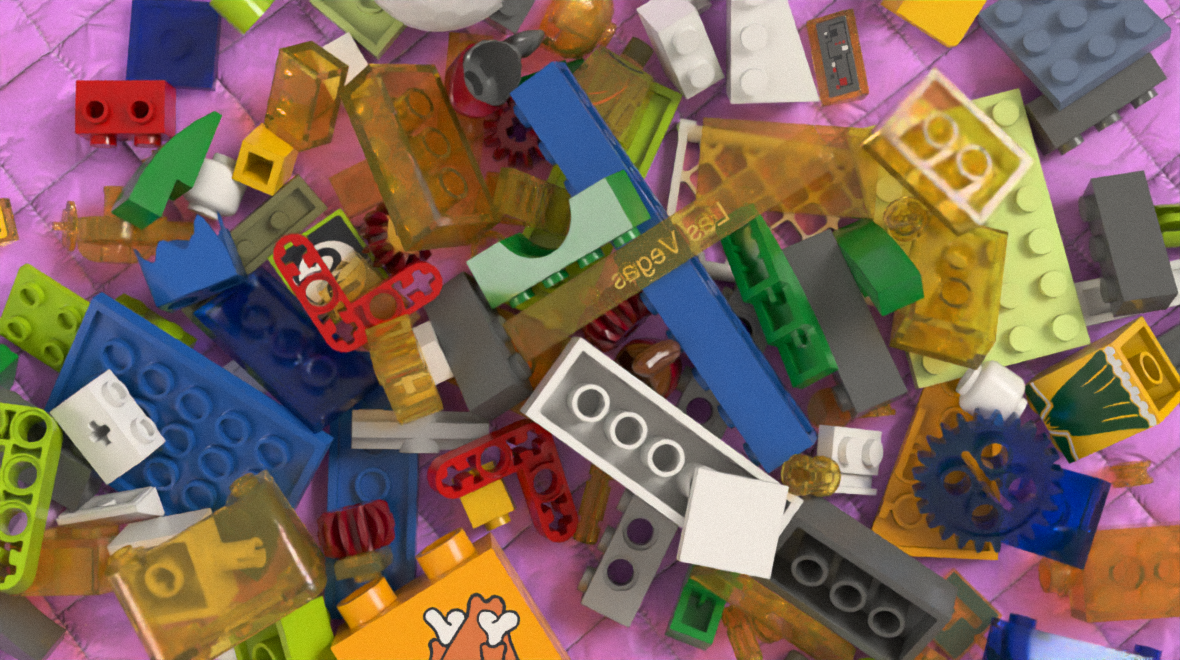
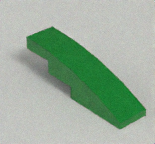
[715,202,839,390]

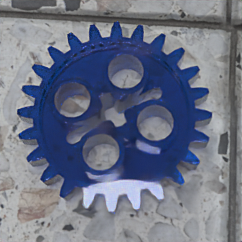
[912,408,1064,553]

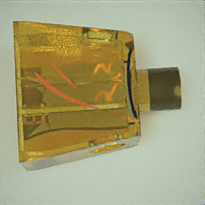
[573,36,656,152]

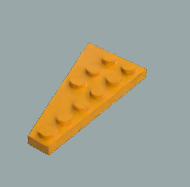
[870,378,1002,560]

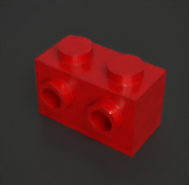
[75,80,176,148]

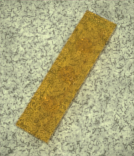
[689,564,856,660]

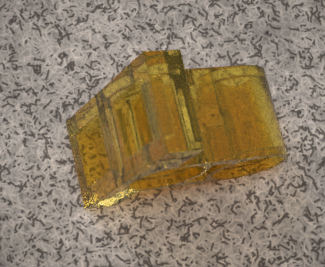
[475,167,572,237]
[365,314,444,426]

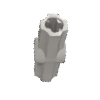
[351,407,489,453]

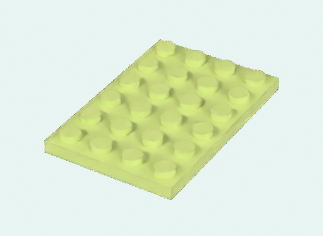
[846,88,1091,389]

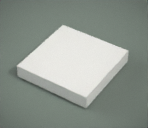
[676,467,789,579]

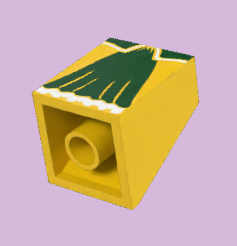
[1025,316,1180,464]

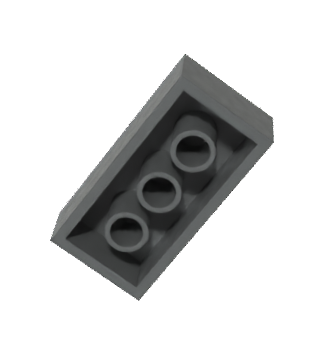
[751,487,958,660]

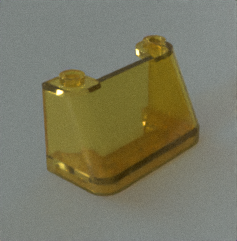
[104,469,327,660]

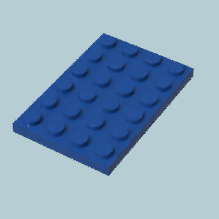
[44,292,334,579]

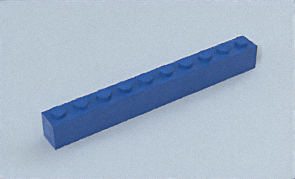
[509,61,818,474]

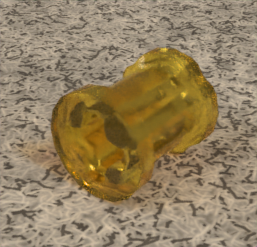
[781,454,841,497]

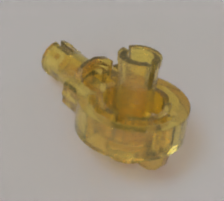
[77,186,208,264]

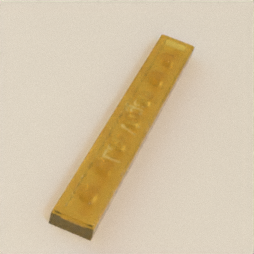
[502,124,840,363]

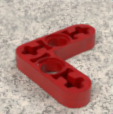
[273,233,443,352]
[427,418,579,543]

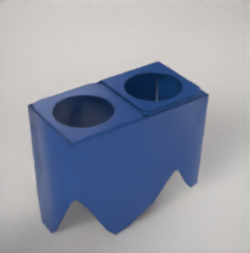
[133,211,249,313]

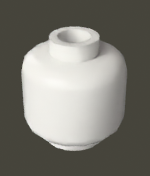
[183,153,247,222]
[956,360,1027,427]

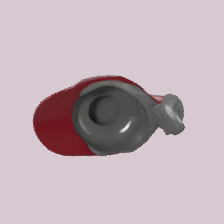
[445,29,545,119]

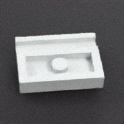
[814,425,883,495]

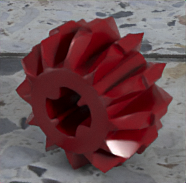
[483,96,546,170]
[358,198,437,274]
[579,278,652,352]
[316,499,395,559]

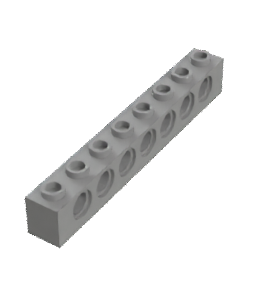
[577,284,768,628]

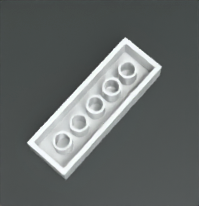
[520,336,804,577]

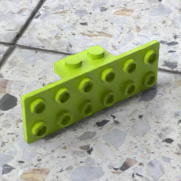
[0,263,198,373]

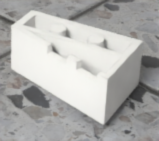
[726,0,820,104]

